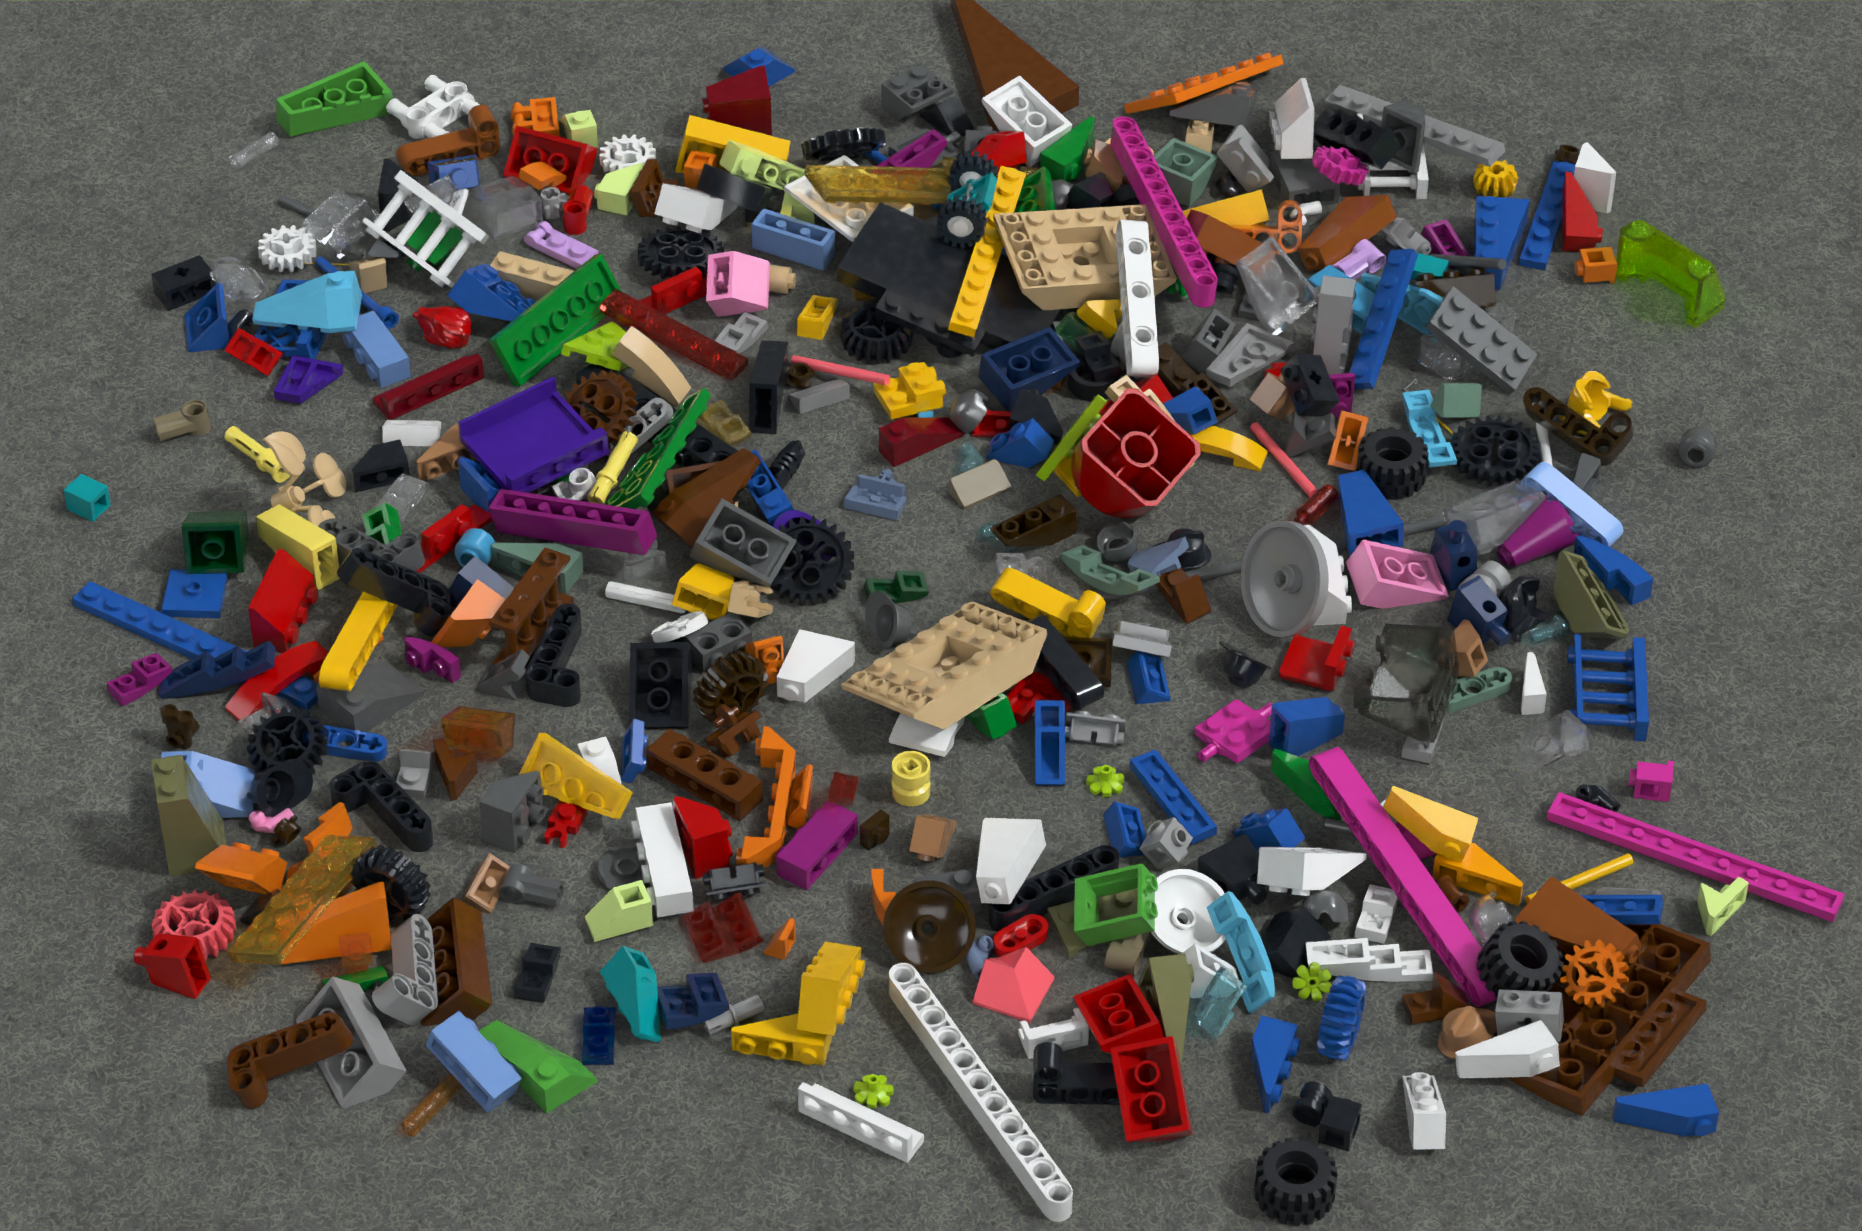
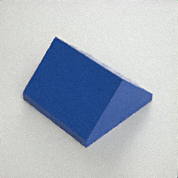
[184,282,230,352]
[458,456,503,513]

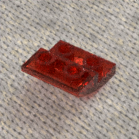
[682,892,764,963]

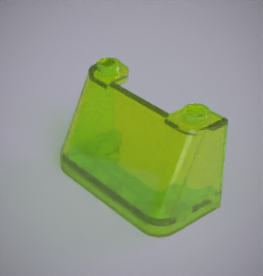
[1616,220,1726,328]

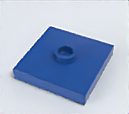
[162,569,228,618]

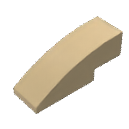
[612,326,691,407]

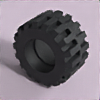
[1356,427,1429,499]
[1476,921,1564,998]
[1254,1138,1337,1226]

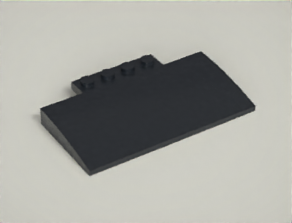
[835,202,1063,357]

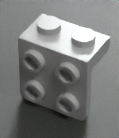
[1216,125,1274,193]

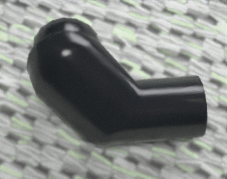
[228,309,253,340]
[1576,784,1620,812]

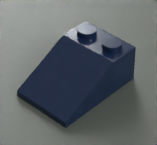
[978,327,1080,412]

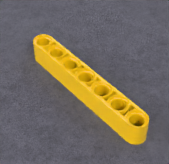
[319,592,398,691]

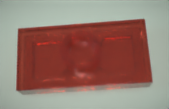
[827,772,859,805]

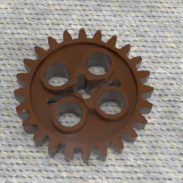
[564,370,638,450]

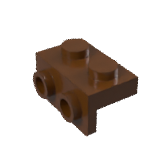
[630,159,679,217]

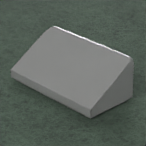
[788,379,850,414]

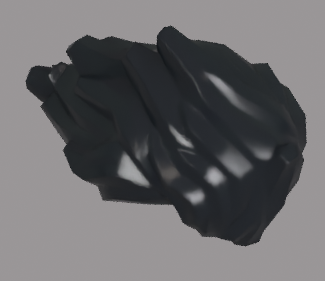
[1499,576,1548,643]

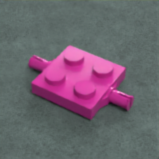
[1195,699,1273,764]

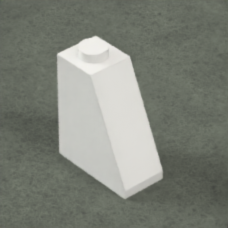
[777,629,855,703]

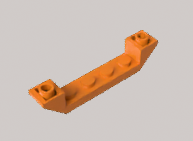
[736,726,796,868]

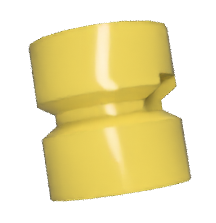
[892,751,930,807]

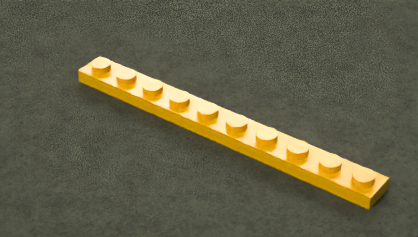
[948,166,1026,337]

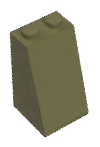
[151,755,227,876]

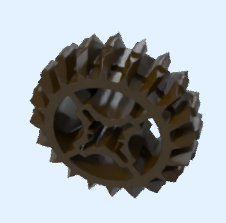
[693,650,769,722]

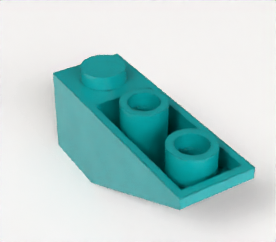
[600,945,661,1042]

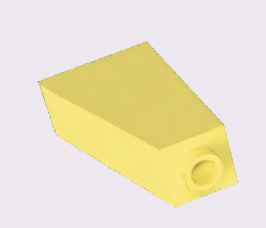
[256,504,339,590]

